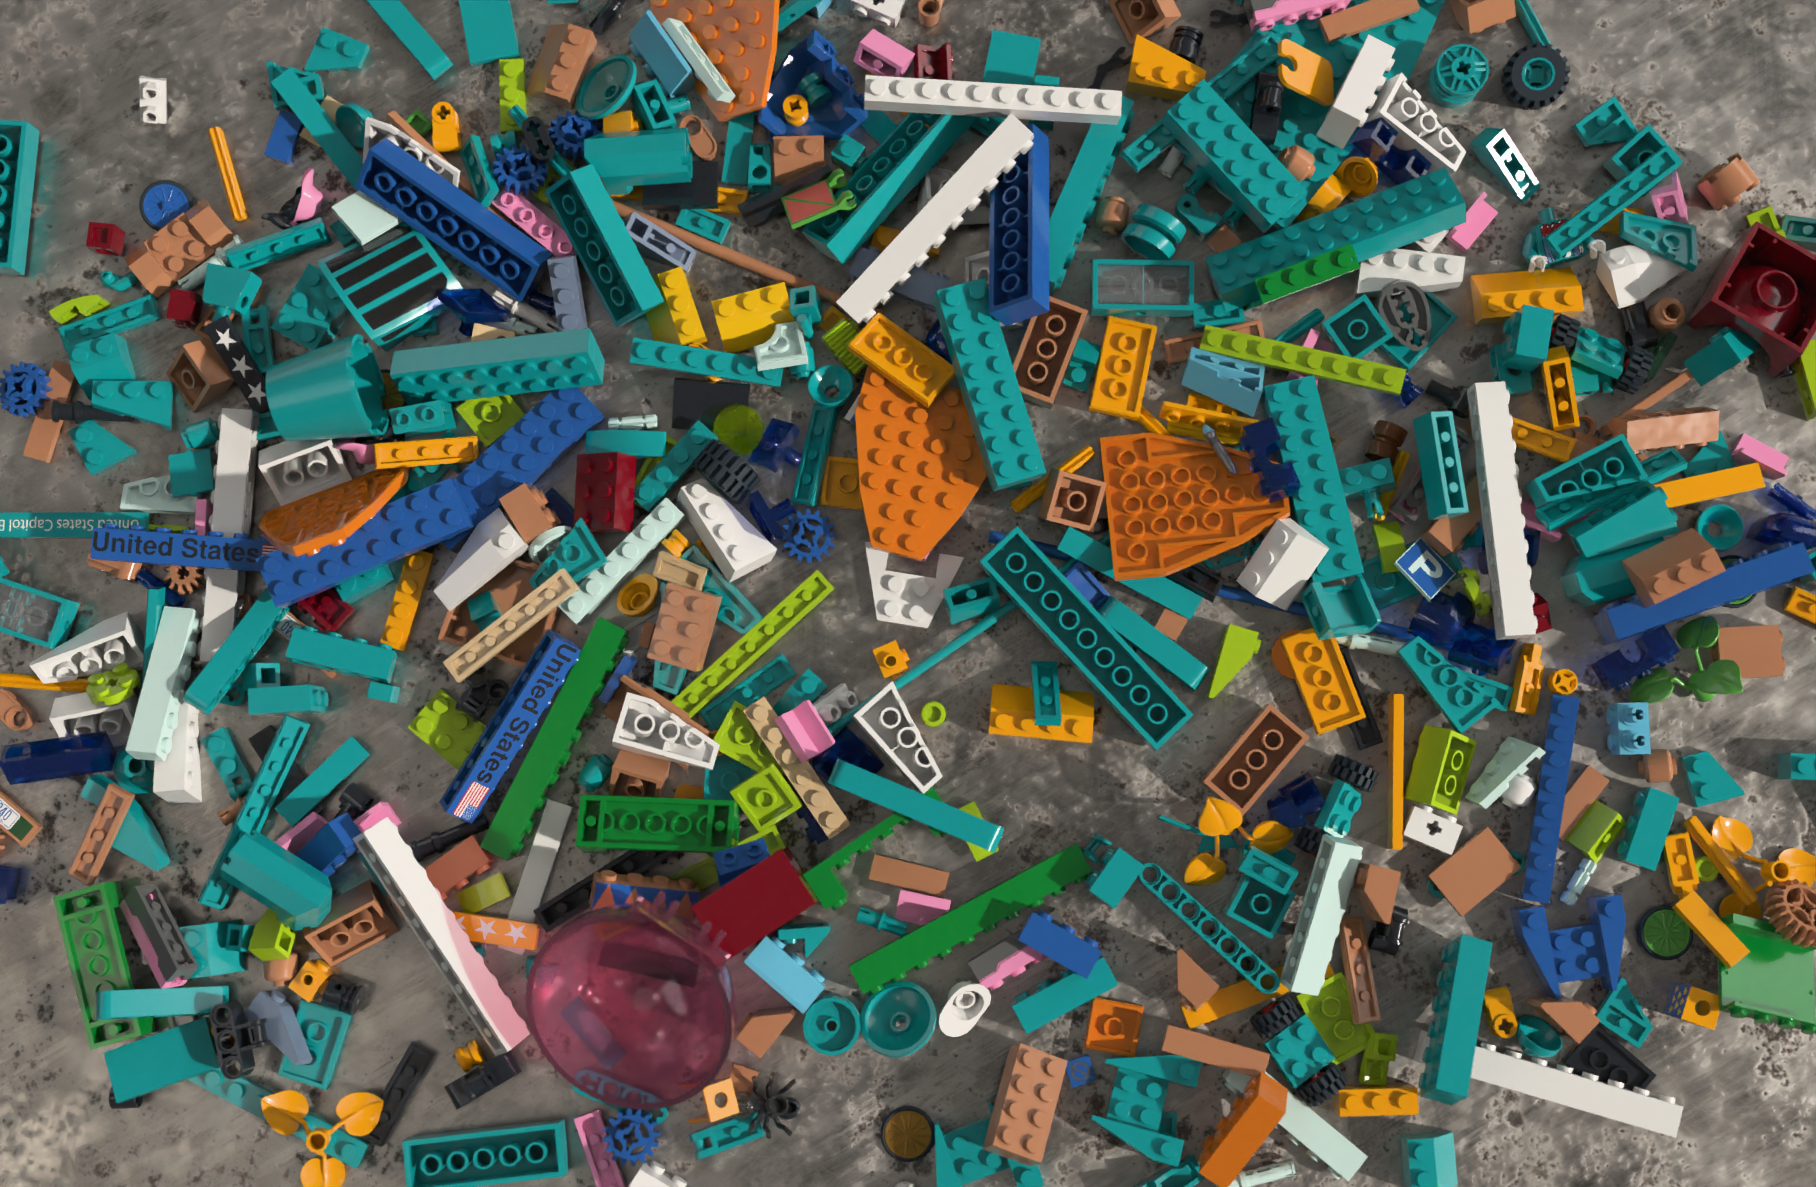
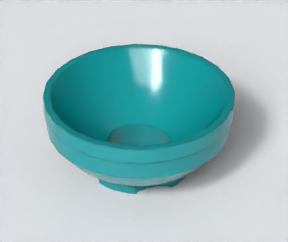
[335,103,373,148]
[808,365,854,408]
[1695,504,1744,551]
[117,748,154,789]
[1516,1016,1563,1058]

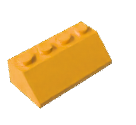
[1470,267,1584,325]
[988,684,1094,744]

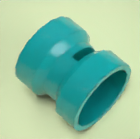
[798,72,832,108]
[490,129,520,158]

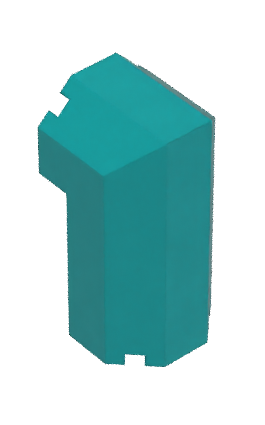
[584,128,693,195]
[1560,537,1665,607]
[220,830,332,931]

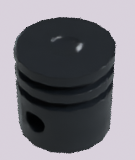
[1169,25,1204,64]
[322,976,365,1016]

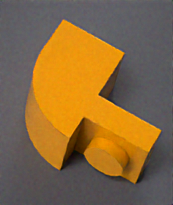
[1295,174,1352,222]

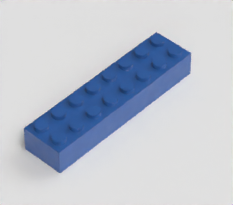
[989,123,1049,326]
[355,138,553,303]
[442,387,606,554]
[255,477,475,608]
[1593,541,1815,646]

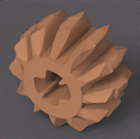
[163,566,205,595]

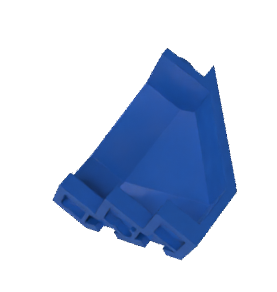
[752,29,868,142]

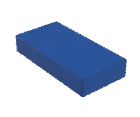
[264,109,304,165]
[1062,560,1111,611]
[598,654,637,704]

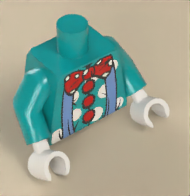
[1522,207,1606,273]

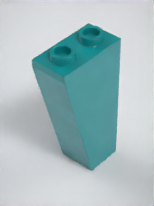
[1566,482,1680,558]

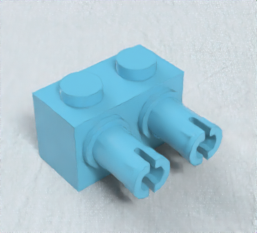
[1606,702,1651,755]

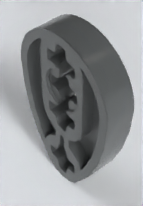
[1376,280,1431,351]

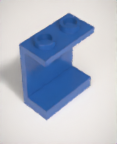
[713,838,770,888]

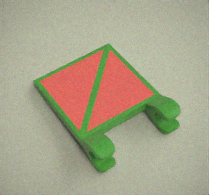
[781,169,856,229]

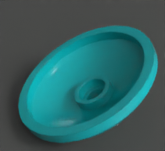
[576,54,637,120]
[860,981,937,1057]

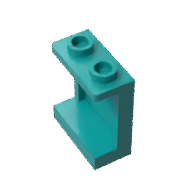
[389,400,457,438]
[1300,577,1381,640]
[1238,831,1298,895]

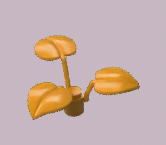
[1184,796,1293,886]
[1711,816,1816,920]
[261,1090,384,1187]

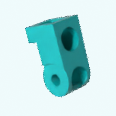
[748,144,772,193]
[1175,194,1223,242]

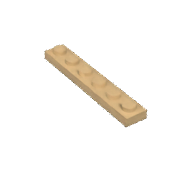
[442,568,580,683]
[743,697,851,840]

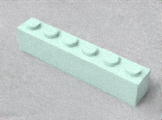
[558,497,687,626]
[125,606,202,762]
[1280,834,1363,996]
[1222,1069,1368,1181]

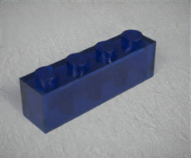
[0,731,117,785]

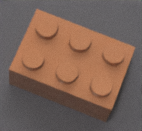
[647,583,722,672]

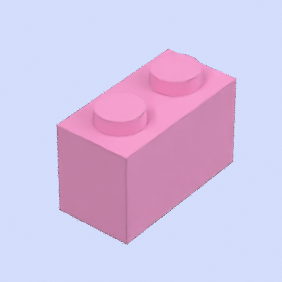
[853,29,915,77]

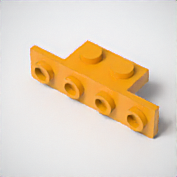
[1158,392,1263,438]

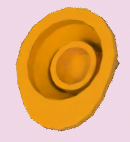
[1335,156,1379,197]
[616,573,658,617]

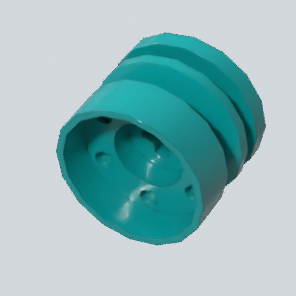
[1426,44,1489,109]

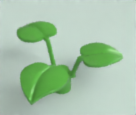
[1629,616,1743,703]

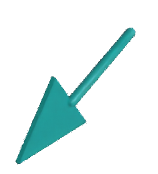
[1158,815,1239,852]

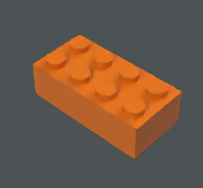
[1198,1071,1288,1187]

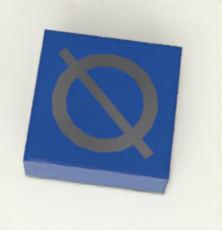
[1066,1054,1097,1088]

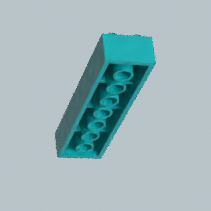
[1049,89,1136,295]
[801,112,977,265]
[932,278,1046,492]
[390,328,605,406]
[1261,375,1364,586]

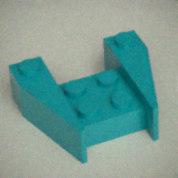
[1090,1055,1202,1167]
[935,1099,1045,1187]

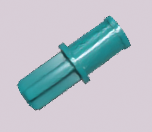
[856,906,908,937]

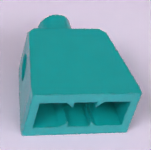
[202,263,262,322]

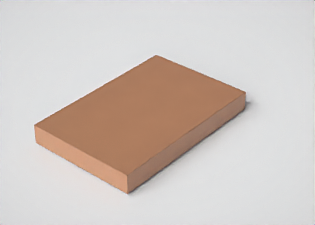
[1426,827,1522,916]

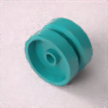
[1121,204,1187,260]
[803,994,861,1056]

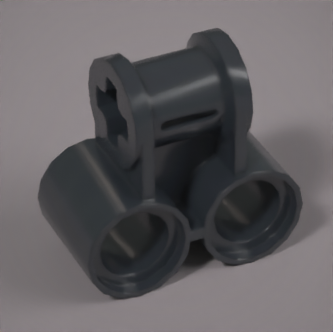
[455,666,509,723]
[1368,905,1409,956]

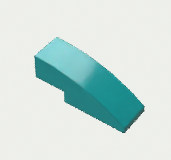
[585,430,667,459]
[1133,1154,1206,1187]

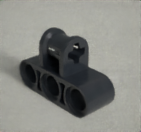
[1249,71,1285,145]
[210,1001,271,1080]
[444,1050,522,1110]

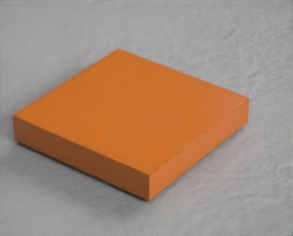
[1083,997,1144,1058]

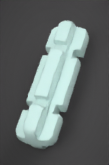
[608,414,658,430]
[1560,858,1597,906]

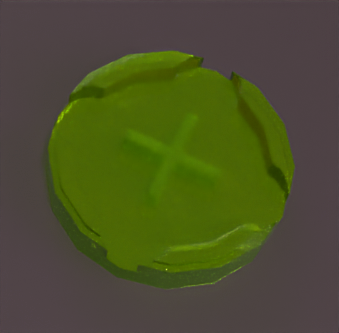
[713,404,764,455]

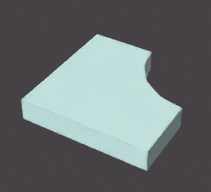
[754,321,808,371]

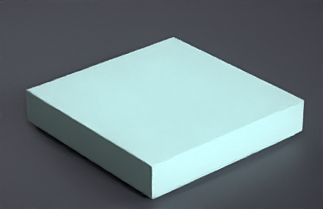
[331,190,403,246]

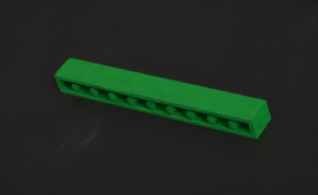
[480,617,630,861]
[848,843,1092,996]

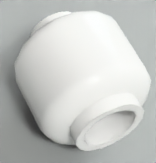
[1501,772,1537,809]

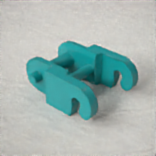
[1081,834,1112,864]

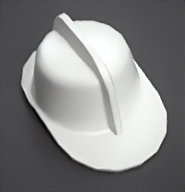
[938,980,991,1037]

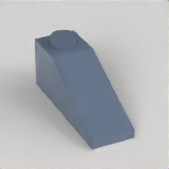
[622,211,697,272]
[245,990,312,1065]

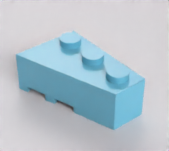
[1181,347,1265,417]

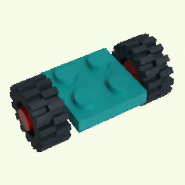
[1548,314,1654,395]
[1294,754,1379,857]
[1249,995,1347,1108]

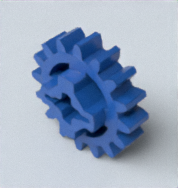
[549,110,603,160]
[493,145,548,196]
[0,362,52,417]
[781,508,837,564]
[603,1107,660,1166]

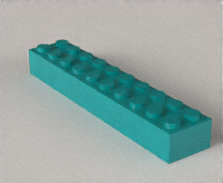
[1205,167,1466,313]
[977,526,1193,750]

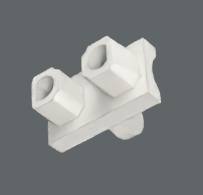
[139,76,167,124]
[812,683,858,727]

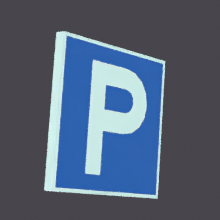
[1393,537,1456,601]

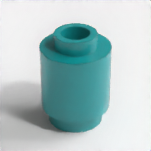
[790,341,815,380]
[181,418,220,449]
[577,753,614,792]

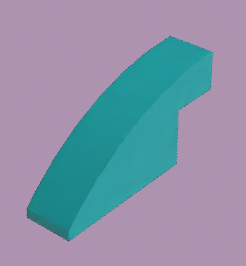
[80,774,170,871]

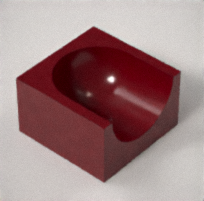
[1686,221,1816,376]
[691,847,819,962]

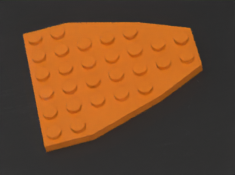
[649,0,780,122]
[855,365,987,562]
[1100,432,1290,581]
[258,467,410,557]

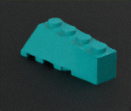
[1525,433,1649,508]

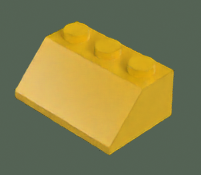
[646,266,708,346]
[711,282,795,354]

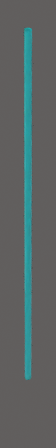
[827,424,1270,735]

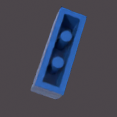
[295,813,361,877]
[1017,910,1102,979]

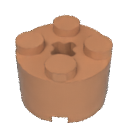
[1695,153,1760,211]

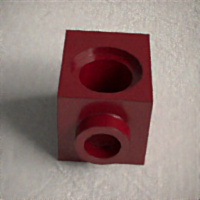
[86,222,125,256]
[166,289,203,329]

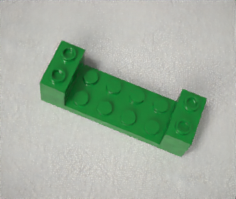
[803,787,948,911]
[575,795,741,858]
[53,881,157,1050]

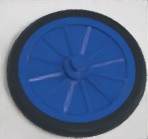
[139,180,194,231]

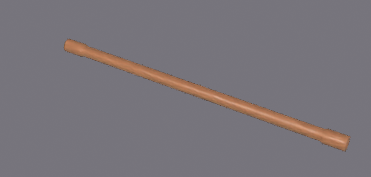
[612,200,884,315]

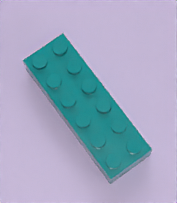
[1161,79,1308,233]
[0,120,40,275]
[544,164,664,327]
[1418,934,1493,1105]
[402,1118,570,1187]

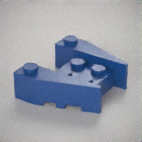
[1510,893,1626,1000]

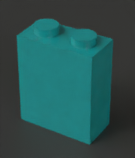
[248,684,329,717]

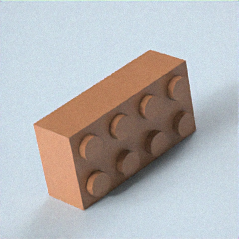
[1013,296,1088,409]
[1200,703,1309,816]
[982,1043,1068,1166]

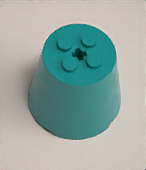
[265,334,389,441]

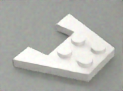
[865,542,965,629]

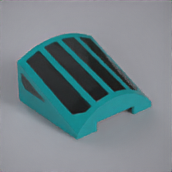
[317,221,468,352]

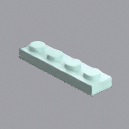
[662,18,736,103]

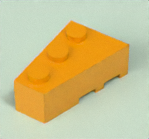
[1125,34,1206,101]

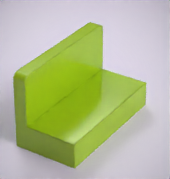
[1564,800,1627,864]

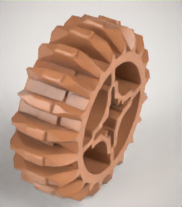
[1763,879,1816,948]

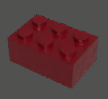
[573,452,636,534]

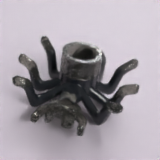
[737,1073,801,1139]

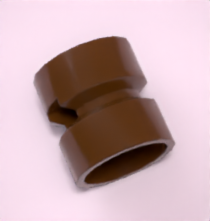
[1363,420,1408,466]

